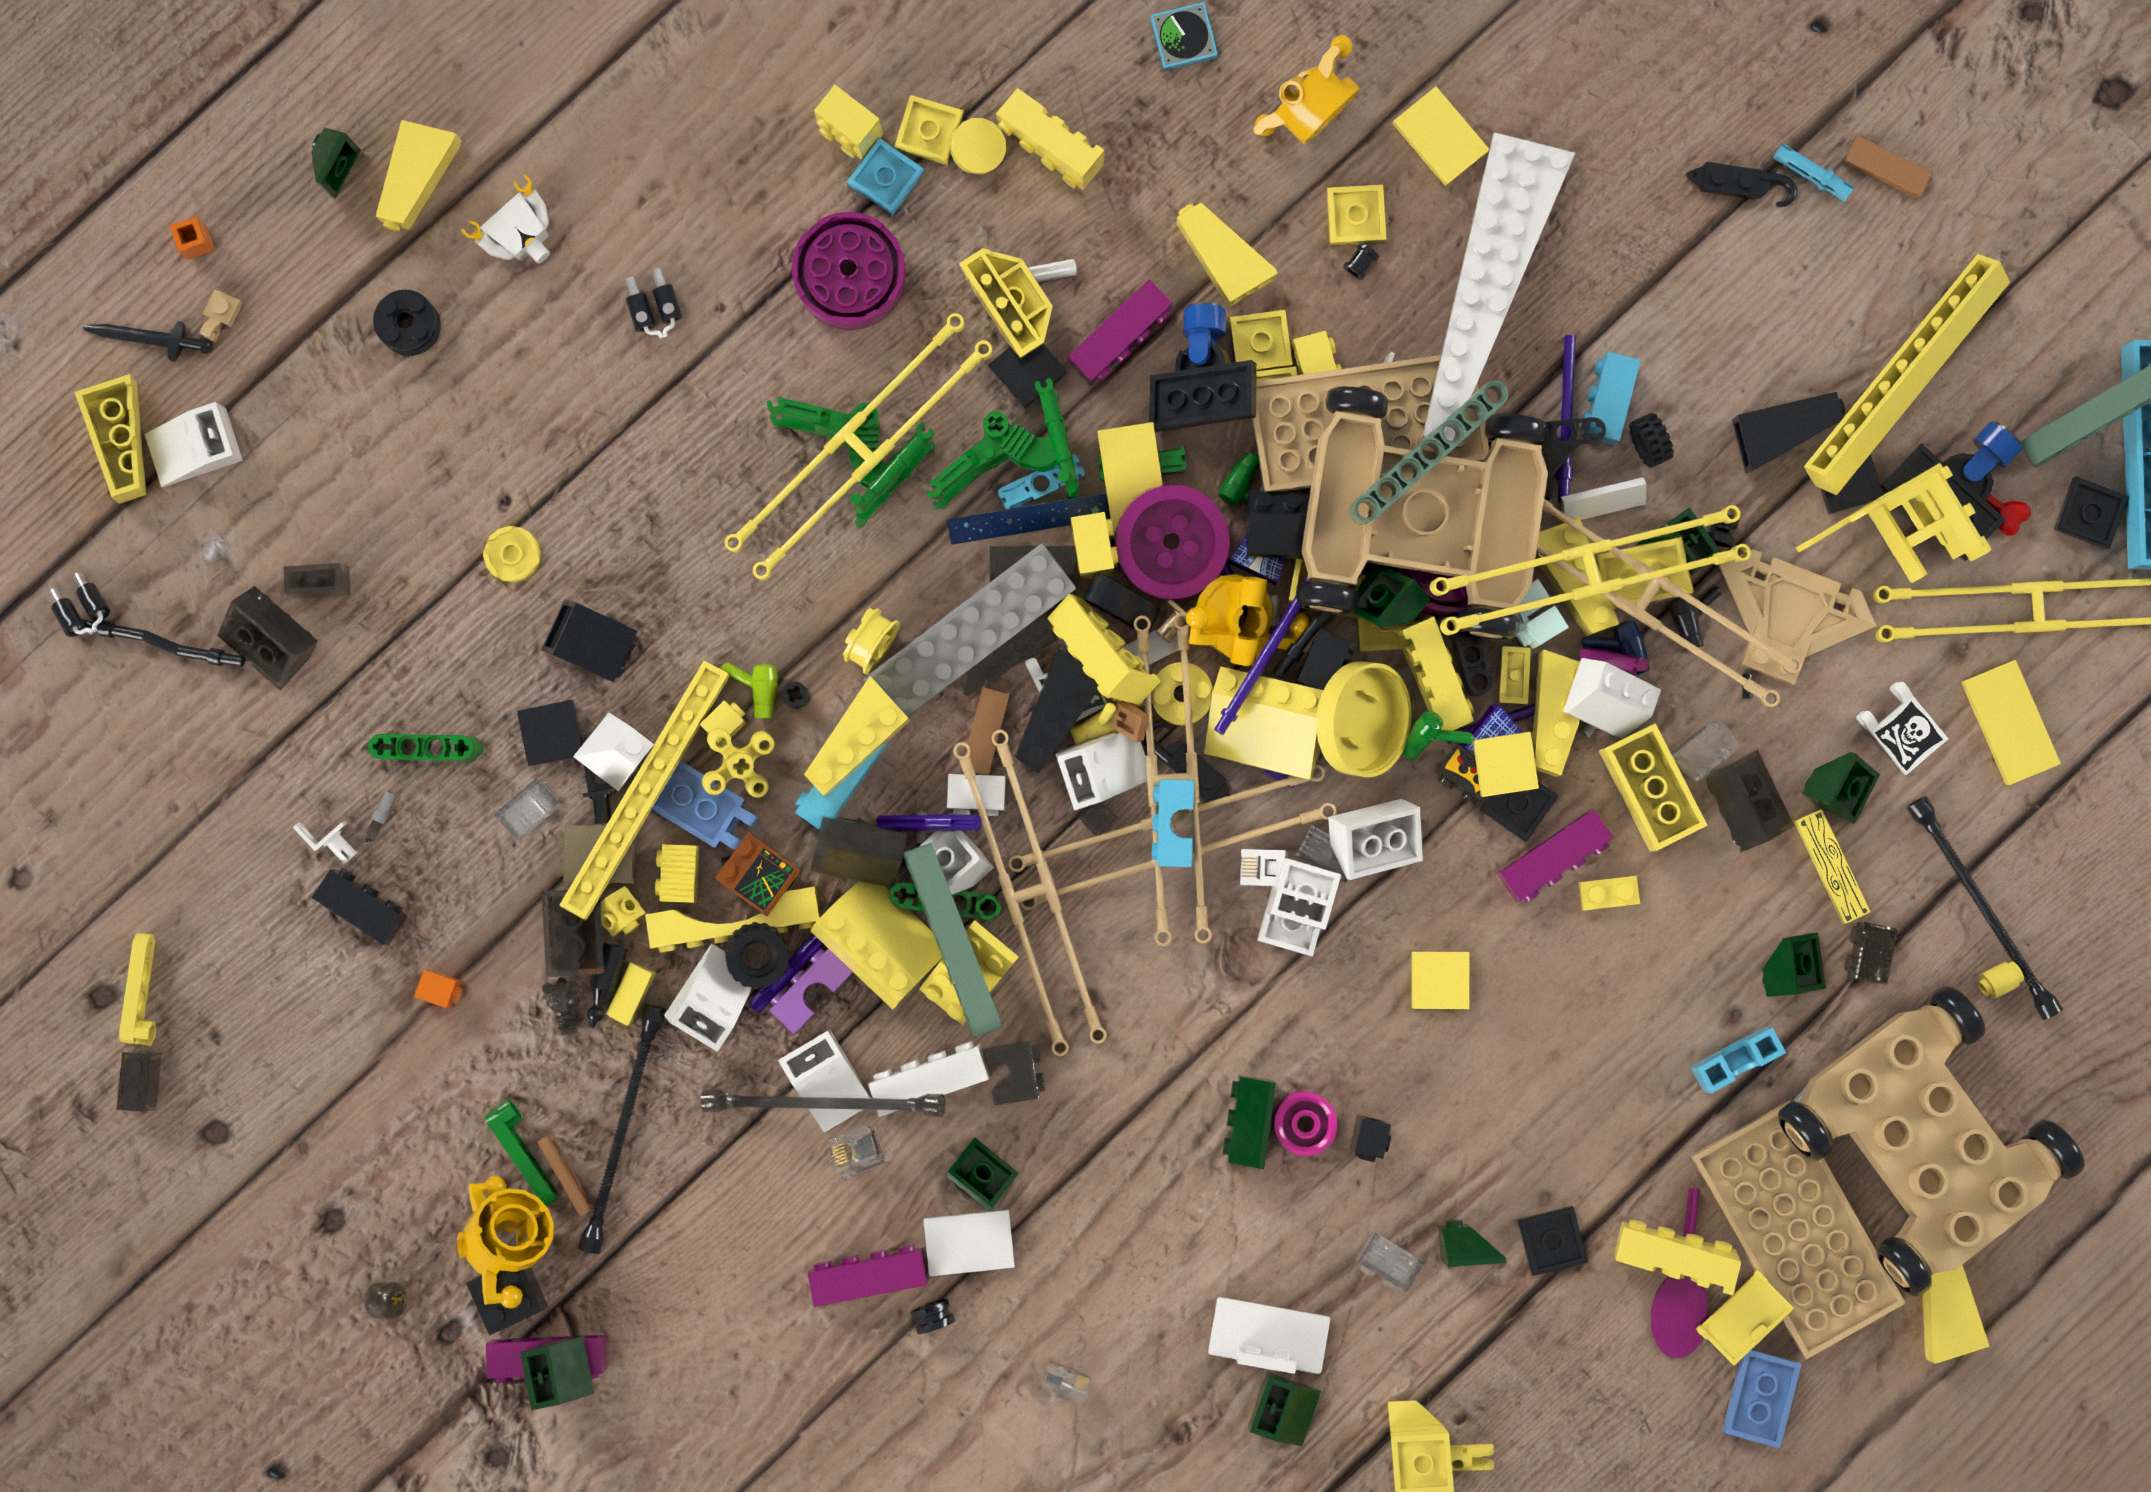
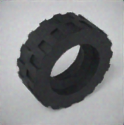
[725,922,790,989]

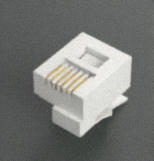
[1240,849,1289,886]

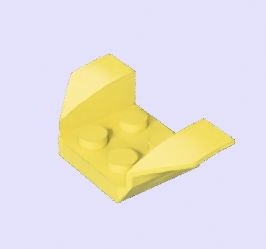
[1388,1400,1454,1492]

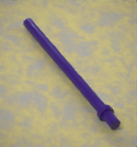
[1214,576,1309,735]

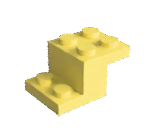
[919,921,1018,1025]

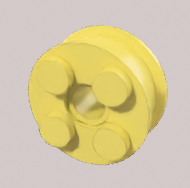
[843,608,900,675]
[1151,662,1213,726]

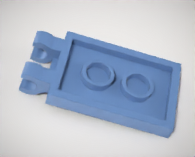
[652,760,760,850]

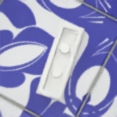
[1561,477,1646,520]

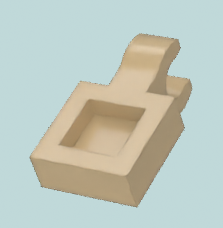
[200,289,243,342]

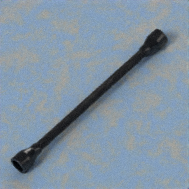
[1907,796,2063,1020]
[578,1004,667,1254]

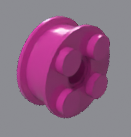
[1273,1091,1338,1156]

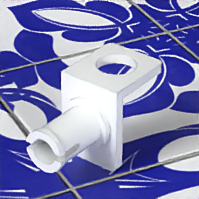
[293,820,358,864]

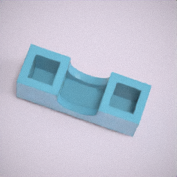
[1152,779,1195,867]
[1690,1026,1786,1094]

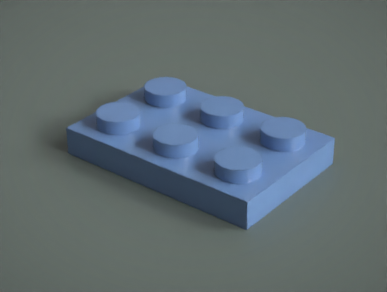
[1722,1350,1802,1448]

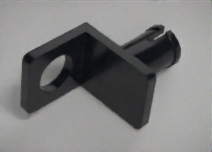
[583,766,617,824]

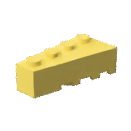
[1048,594,1161,705]
[1614,1220,1741,1295]

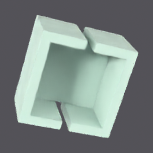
[1514,579,1569,650]

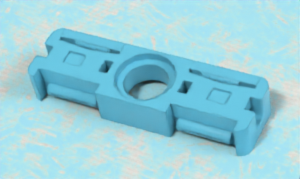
[998,454,1085,510]

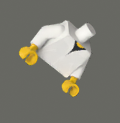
[461,173,550,264]

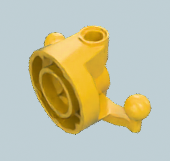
[1254,35,1361,145]
[1186,574,1310,666]
[457,1175,554,1309]

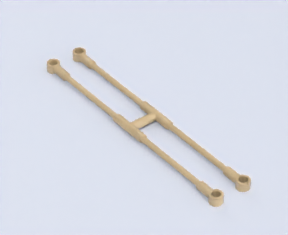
[1536,499,1802,708]
[1134,613,1212,946]
[953,729,1107,1056]
[1009,765,1337,910]

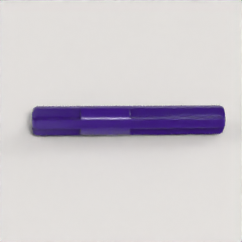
[876,814,982,831]
[749,934,824,1013]

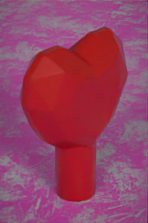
[1985,494,2031,536]

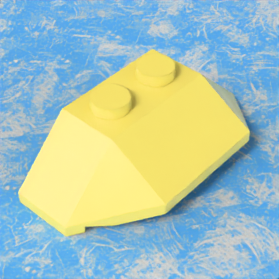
[959,248,1053,358]

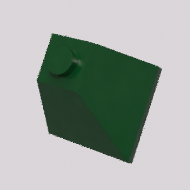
[311,127,361,199]
[1353,564,1430,628]
[1802,752,1880,824]
[1762,932,1826,997]
[1438,1219,1506,1267]

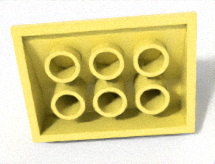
[1204,666,1324,781]
[811,872,942,1009]

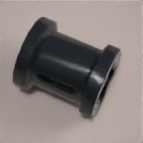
[1343,242,1379,280]
[782,681,810,709]

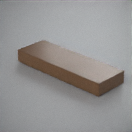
[1843,136,1933,199]
[961,687,1010,775]
[537,1135,594,1216]

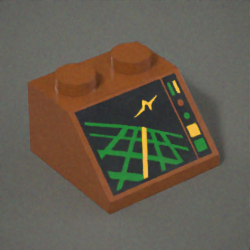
[715,832,801,916]

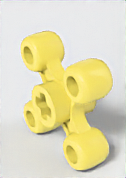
[702,728,774,798]

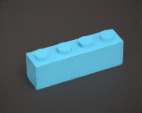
[795,740,890,833]

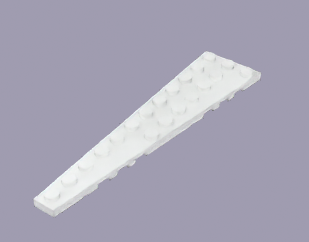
[1421,133,1575,441]

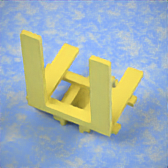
[1796,463,1991,583]

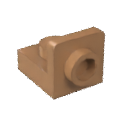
[1111,701,1149,743]

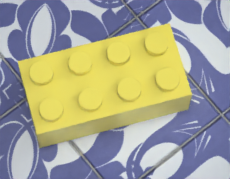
[1598,723,1708,852]

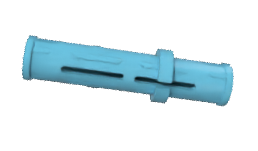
[1773,143,1854,202]

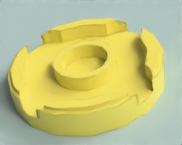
[950,118,1006,175]
[483,526,541,583]

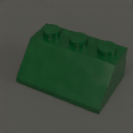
[1222,1075,1276,1169]

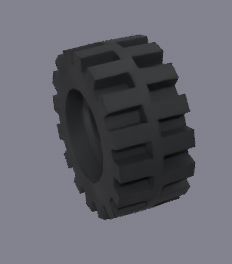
[1629,413,1674,468]

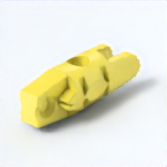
[1450,1444,1494,1471]

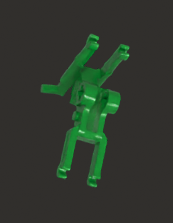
[926,378,1079,509]
[767,397,935,527]

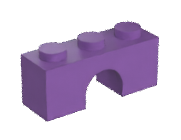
[769,948,854,1034]

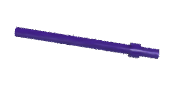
[1556,335,1576,502]

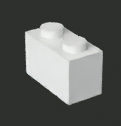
[947,774,1006,816]

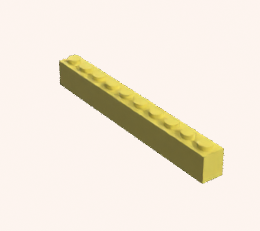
[1804,254,2010,495]

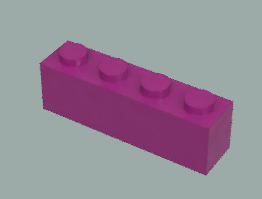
[1068,279,1173,386]
[1496,809,1614,903]
[808,1244,929,1307]
[486,1334,607,1383]

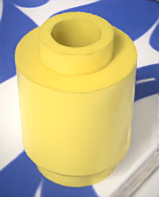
[1978,961,2024,999]

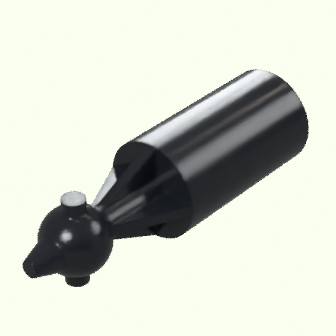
[587,942,629,1028]

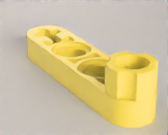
[119,933,157,1046]

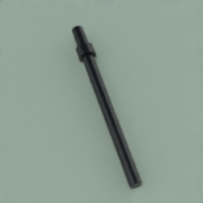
[1273,562,1371,678]

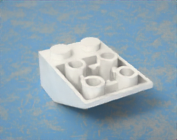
[145,402,243,487]
[1055,731,1147,810]
[664,944,751,1052]
[778,1029,873,1133]

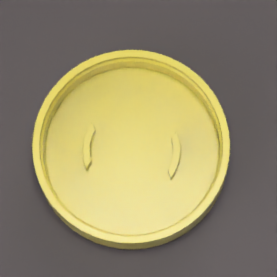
[1316,661,1411,777]

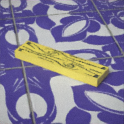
[1794,809,1870,924]

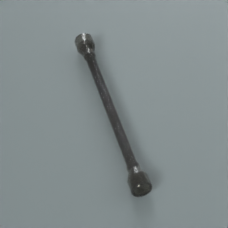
[701,1089,946,1117]

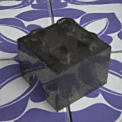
[986,1039,1045,1105]

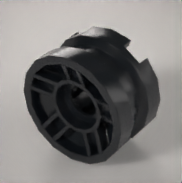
[910,1299,955,1334]

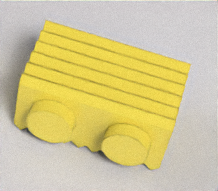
[655,844,700,903]

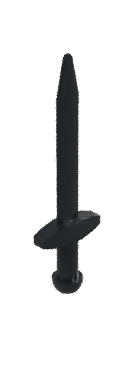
[83,321,213,362]

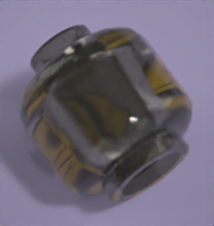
[364,1281,408,1320]

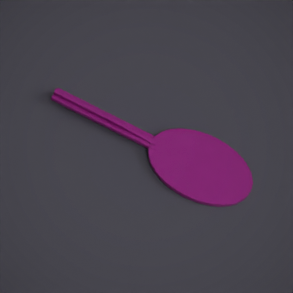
[1651,1187,1709,1358]

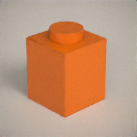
[169,216,215,260]
[414,969,463,1008]

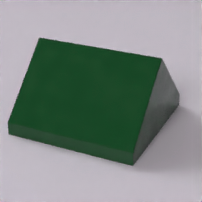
[945,1137,1019,1211]

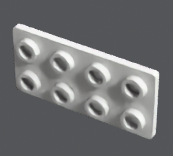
[1208,1297,1330,1374]

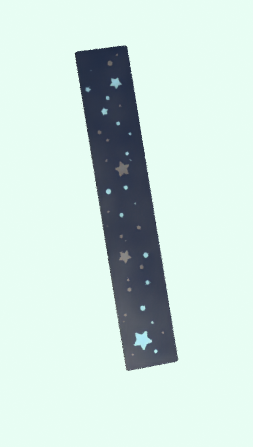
[947,493,1110,545]

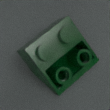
[1637,507,1721,576]
[520,1335,595,1411]
[1248,1371,1321,1446]

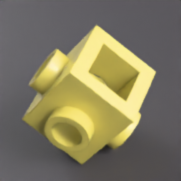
[593,886,645,937]

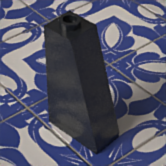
[1732,392,1845,474]

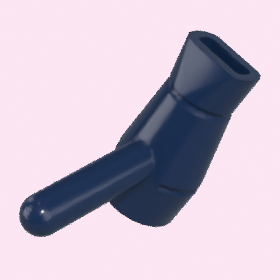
[1581,620,1650,675]

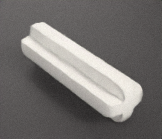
[1028,259,1077,282]

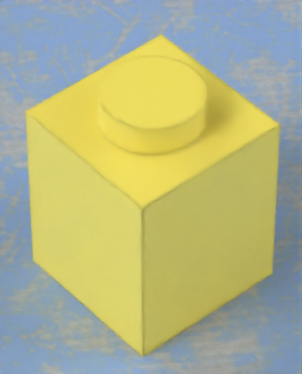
[700,701,747,743]

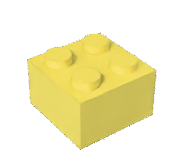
[814,85,883,160]
[1071,512,1118,580]

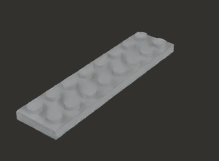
[862,542,1077,716]

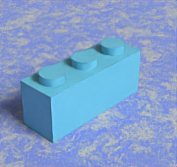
[1580,351,1641,446]

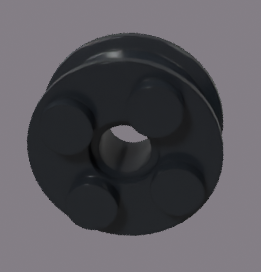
[373,289,441,356]

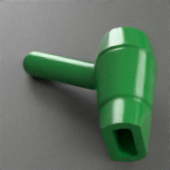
[1218,452,1259,506]
[1404,711,1474,760]

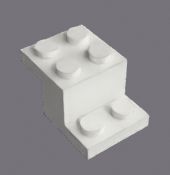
[1257,858,1341,957]

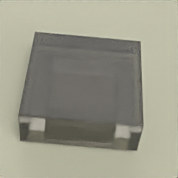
[1078,802,1118,836]

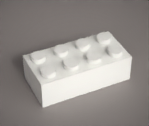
[868,1041,991,1117]

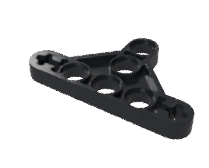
[1488,417,1607,501]

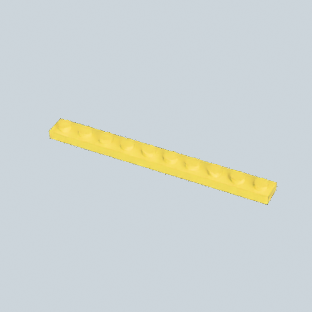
[560,661,730,920]

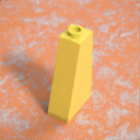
[376,120,462,231]
[1176,203,1278,308]
[1923,1265,1990,1364]

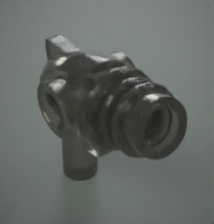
[542,977,580,1035]

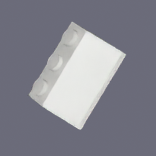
[1563,658,1661,739]
[1328,799,1423,880]

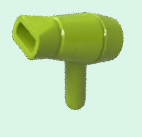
[721,663,778,719]

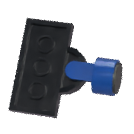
[1149,302,1257,432]
[1881,421,2022,561]

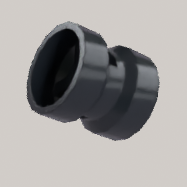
[1707,512,1739,548]

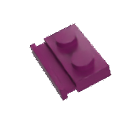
[1579,648,1649,675]

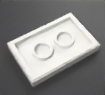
[923,1209,1015,1276]

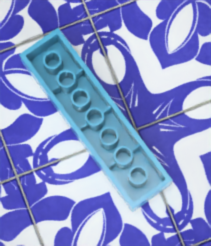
[2121,340,2151,569]

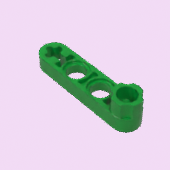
[368,734,484,762]
[889,882,1001,920]
[485,1099,560,1207]

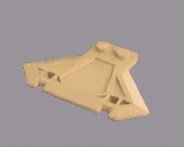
[1718,549,1877,685]

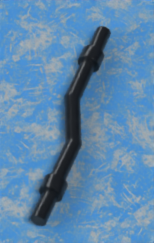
[82,619,245,667]

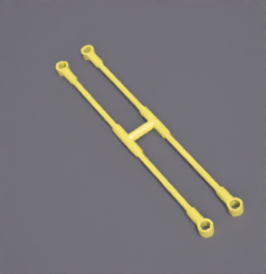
[725,313,993,581]
[1430,505,1751,635]
[1873,578,2151,643]

